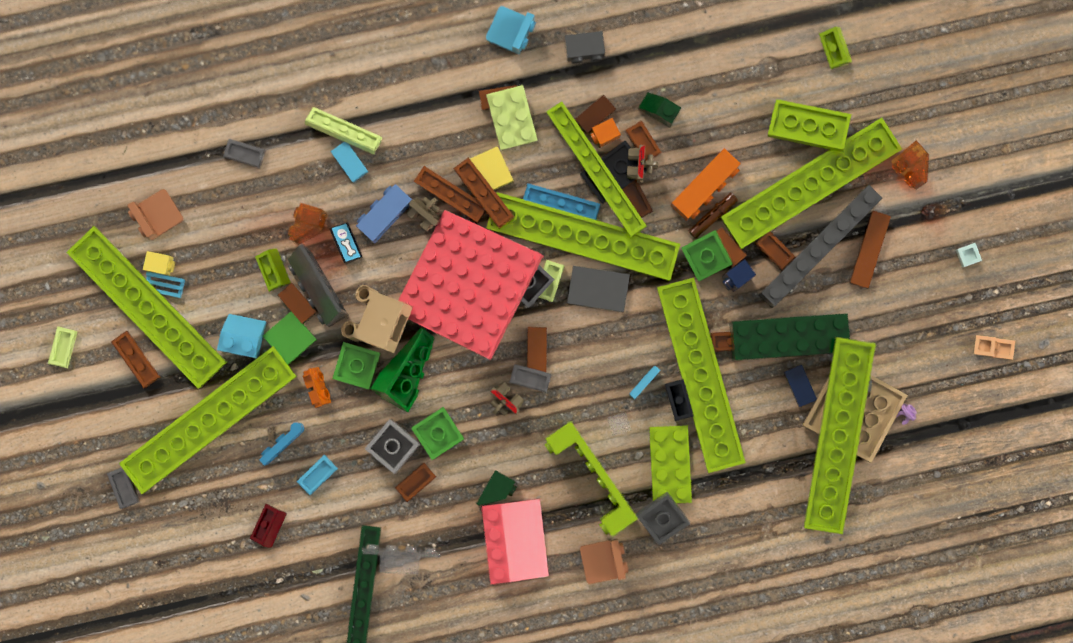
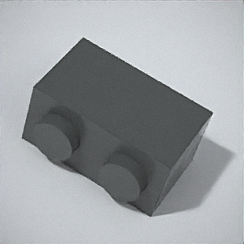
[565,31,605,64]

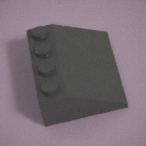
[288,244,349,327]

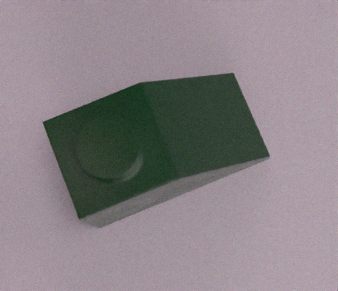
[638,92,681,128]
[476,470,517,506]

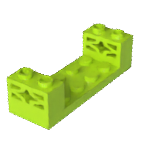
[544,422,638,537]

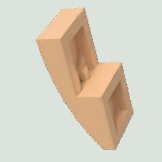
[974,335,1015,360]

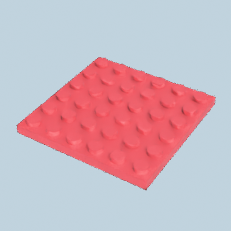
[398,210,543,360]

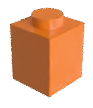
[590,118,621,148]

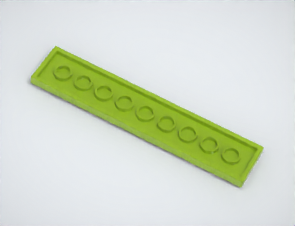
[720,118,902,249]
[486,192,680,281]
[66,226,227,389]
[657,278,746,473]
[803,337,876,534]
[119,346,297,494]

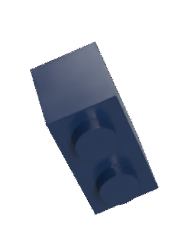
[722,260,756,292]

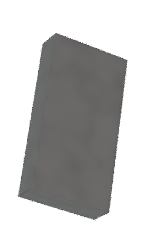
[223,139,266,169]
[509,364,551,393]
[107,468,140,509]

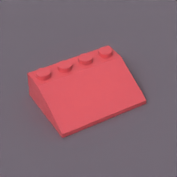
[482,499,549,584]

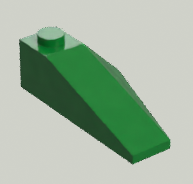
[371,328,435,412]

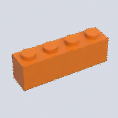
[670,148,741,221]

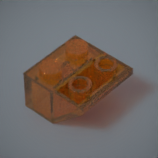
[891,140,929,190]
[288,203,328,245]

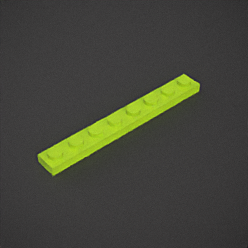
[546,101,647,237]

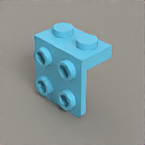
[486,6,537,55]

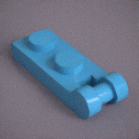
[259,422,305,466]

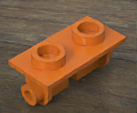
[302,367,331,408]

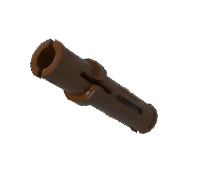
[688,192,738,239]

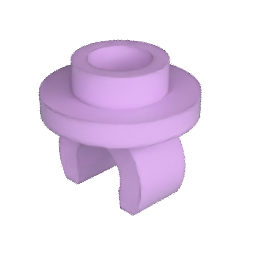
[896,404,917,425]

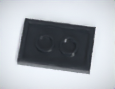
[580,140,647,205]

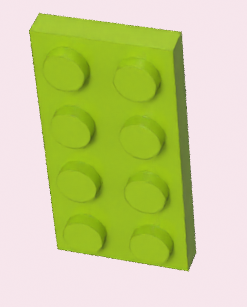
[768,99,852,152]
[649,425,692,503]

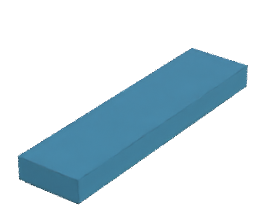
[523,183,601,220]

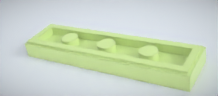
[305,107,382,154]

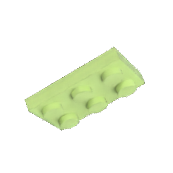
[486,85,538,150]

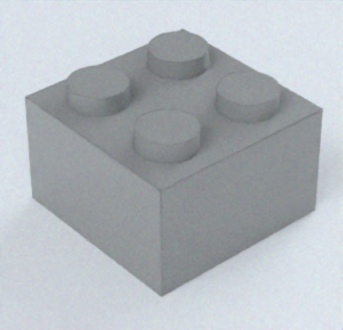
[365,419,421,474]

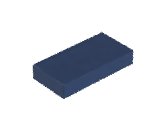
[784,365,817,407]

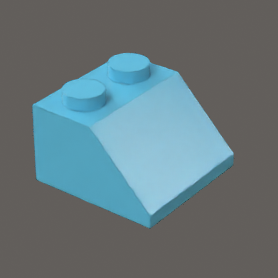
[217,314,267,359]

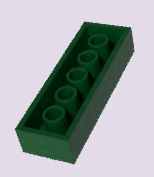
[729,313,850,361]

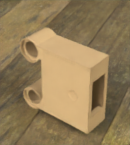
[341,285,413,353]

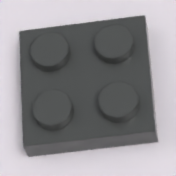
[636,492,690,545]

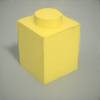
[143,251,175,276]

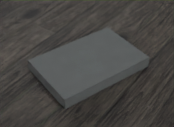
[567,266,630,313]

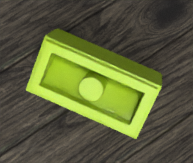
[819,27,852,69]
[255,248,291,292]

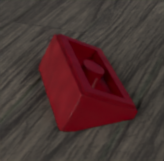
[249,504,287,548]

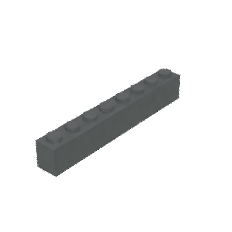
[758,185,883,308]

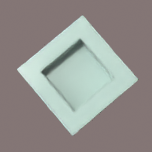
[956,243,982,268]

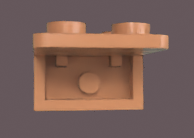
[127,189,184,240]
[580,539,629,584]

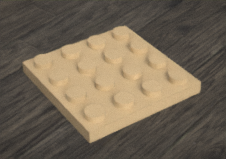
[802,375,908,463]

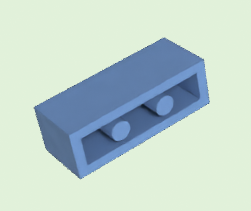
[356,184,412,244]

